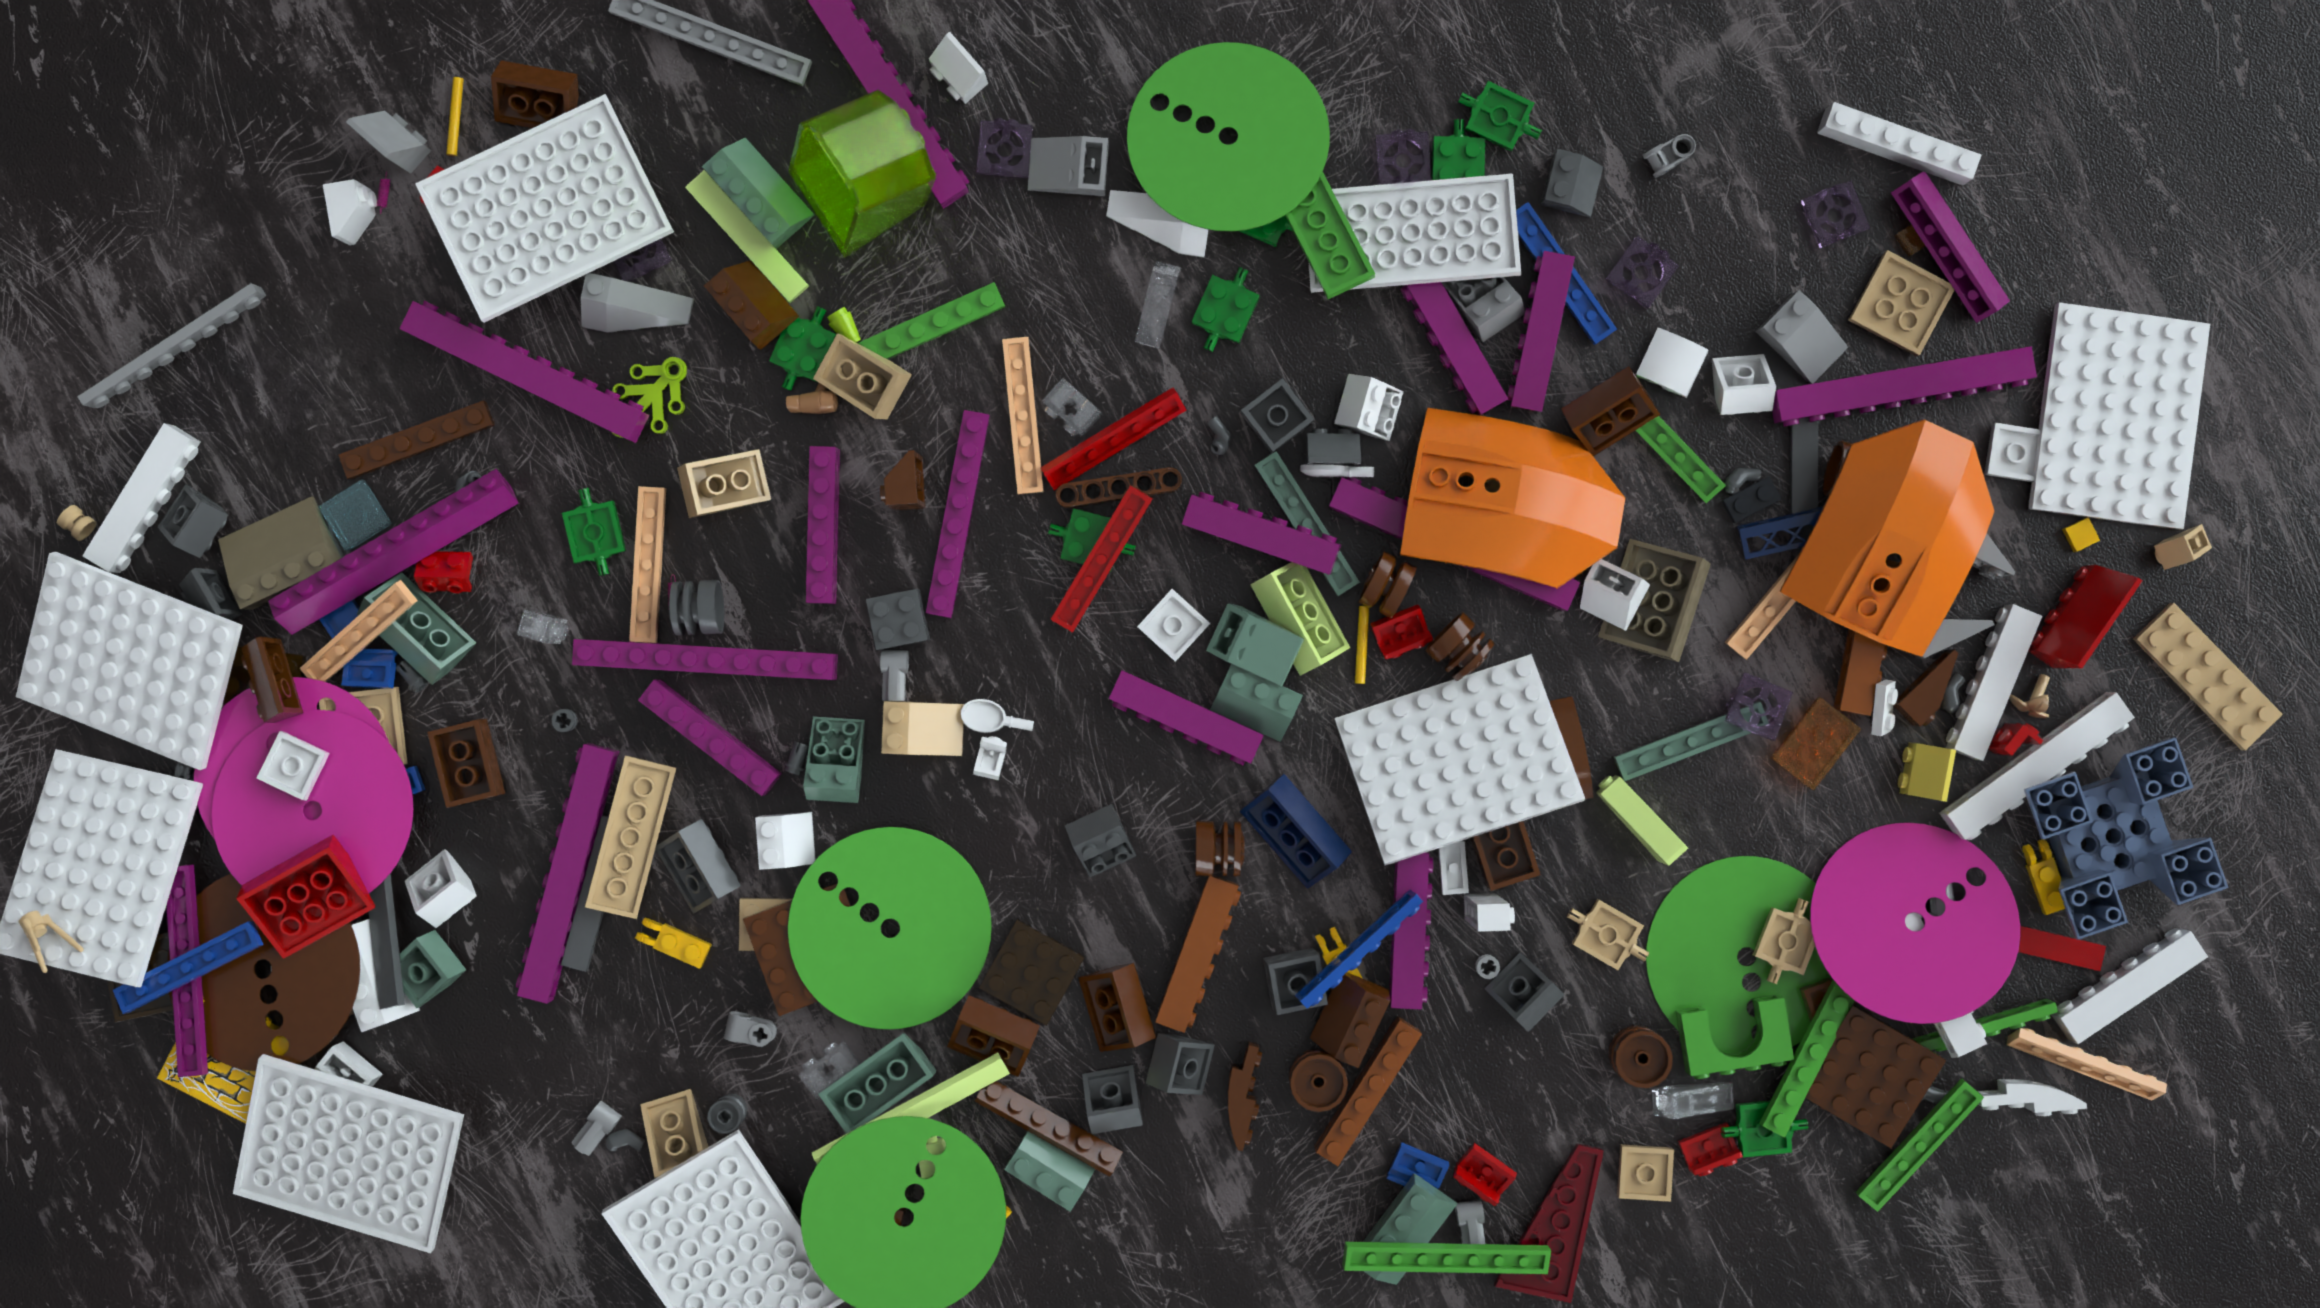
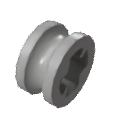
[1475,954,1500,979]

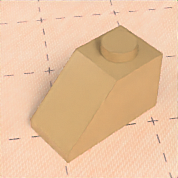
[2154,524,2212,570]

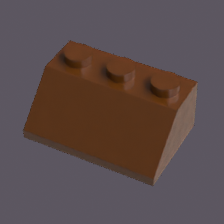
[491,60,579,128]
[704,260,799,350]
[1561,366,1660,456]
[880,450,925,510]
[241,637,304,723]
[1078,963,1156,1052]
[1310,972,1390,1068]
[947,995,1040,1077]

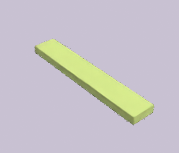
[685,170,809,303]

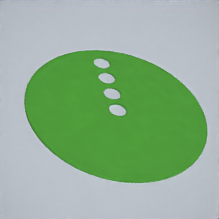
[1127,42,1330,231]
[788,827,991,1029]
[1646,856,1831,1054]
[801,1116,1006,1308]

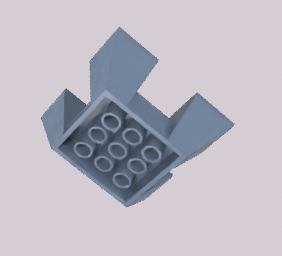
[2024,737,2228,940]

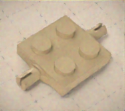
[1753,898,1815,984]
[1567,899,1649,970]

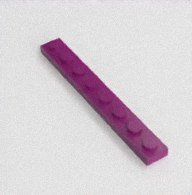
[926,410,990,618]
[167,865,208,1077]

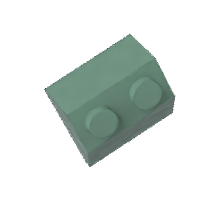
[399,930,466,1008]

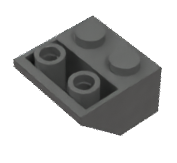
[1065,804,1136,877]

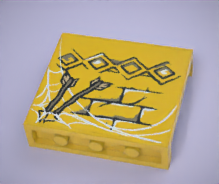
[157,997,289,1124]

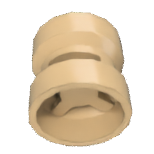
[57,505,97,541]

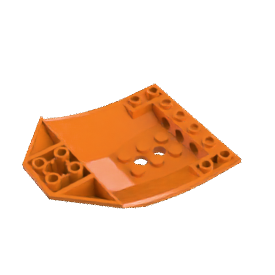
[1400,408,1625,589]
[1780,419,1994,657]

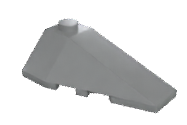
[581,273,694,333]

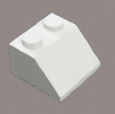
[929,32,988,104]
[323,179,377,245]
[1712,354,1776,415]
[755,812,815,870]
[405,849,477,928]

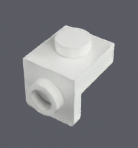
[973,736,1007,780]

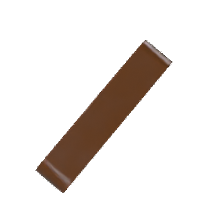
[1056,467,1182,508]

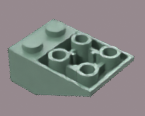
[1206,604,1304,686]
[803,717,865,803]

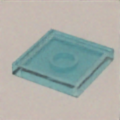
[318,480,392,551]

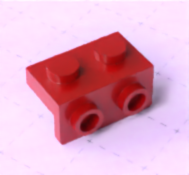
[414,551,473,593]
[1370,604,1433,659]
[1988,723,2044,756]
[1678,1122,1743,1176]
[1453,1143,1517,1206]

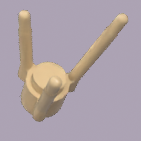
[19,911,84,973]

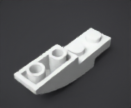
[1978,1079,2087,1116]

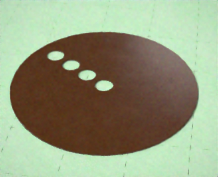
[167,874,360,1071]

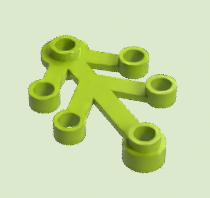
[612,357,687,438]

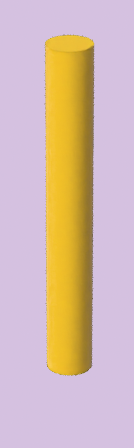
[446,77,464,156]
[1355,606,1369,684]

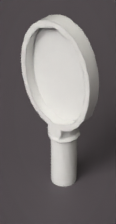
[1300,464,1374,478]
[961,699,1034,733]

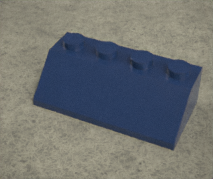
[1240,774,1352,889]

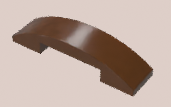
[1549,696,1594,799]

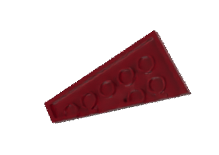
[1494,1143,1604,1303]

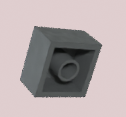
[1240,378,1314,454]
[866,589,930,650]
[1263,948,1328,1015]

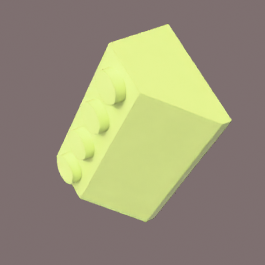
[1250,562,1350,676]

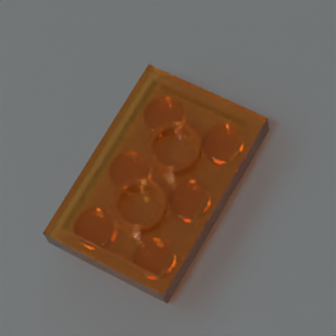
[1770,697,1861,790]

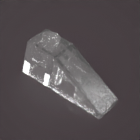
[1135,261,1181,349]
[1652,1082,1734,1119]

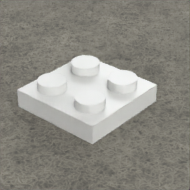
[1984,423,2041,482]
[1137,589,1210,662]
[257,731,330,801]

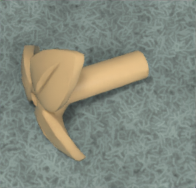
[2009,674,2050,718]

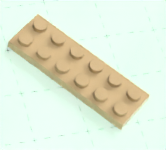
[2133,603,2283,750]
[585,755,676,919]

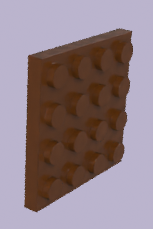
[743,882,850,1016]
[1805,1005,1946,1148]

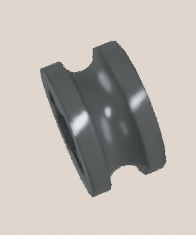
[552,709,578,732]
[175,762,195,781]

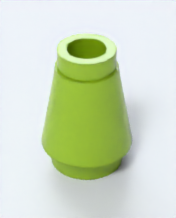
[827,307,861,343]

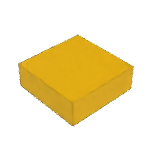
[2062,517,2100,552]

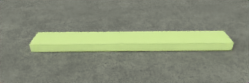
[812,1053,1010,1164]

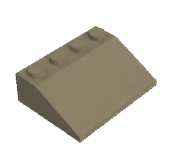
[218,497,341,610]
[1598,539,1711,662]

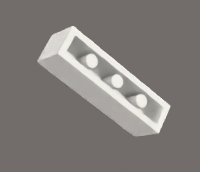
[1464,893,1515,932]

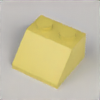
[1898,742,1956,802]

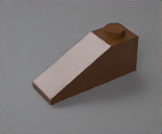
[1893,649,1958,726]

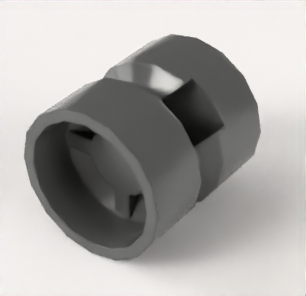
[707,1093,748,1134]

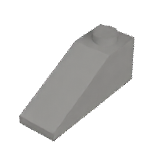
[1914,619,1995,658]

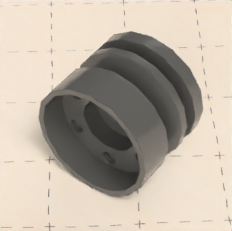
[669,580,725,636]

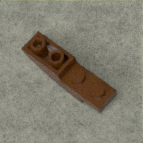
[1227,1041,1262,1151]

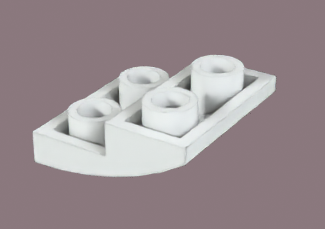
[1636,328,1708,398]

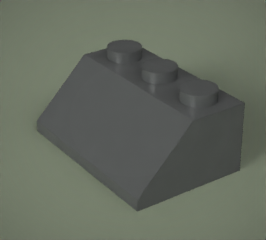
[655,819,741,914]

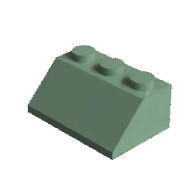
[1210,664,1303,742]
[1004,1131,1095,1212]

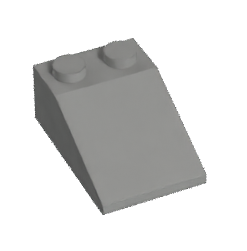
[346,111,431,173]
[1755,290,1848,384]

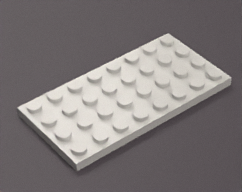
[1309,174,1521,293]

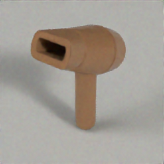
[786,383,838,414]

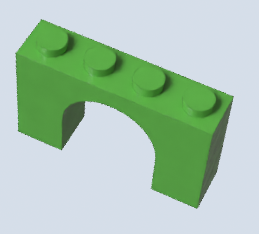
[1676,994,1794,1079]

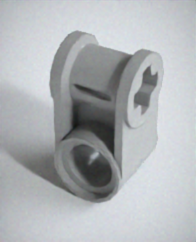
[1642,134,1696,178]
[724,1011,777,1047]

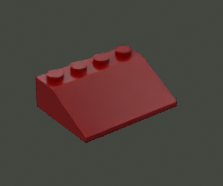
[2028,565,2143,668]
[236,834,375,959]

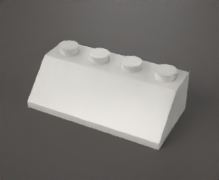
[352,919,420,1032]

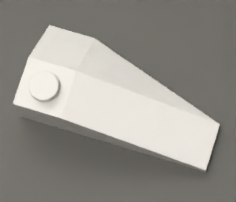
[1106,190,1209,258]

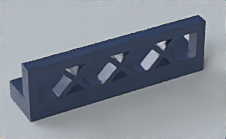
[1737,506,1824,559]

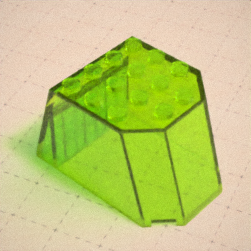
[788,90,936,258]

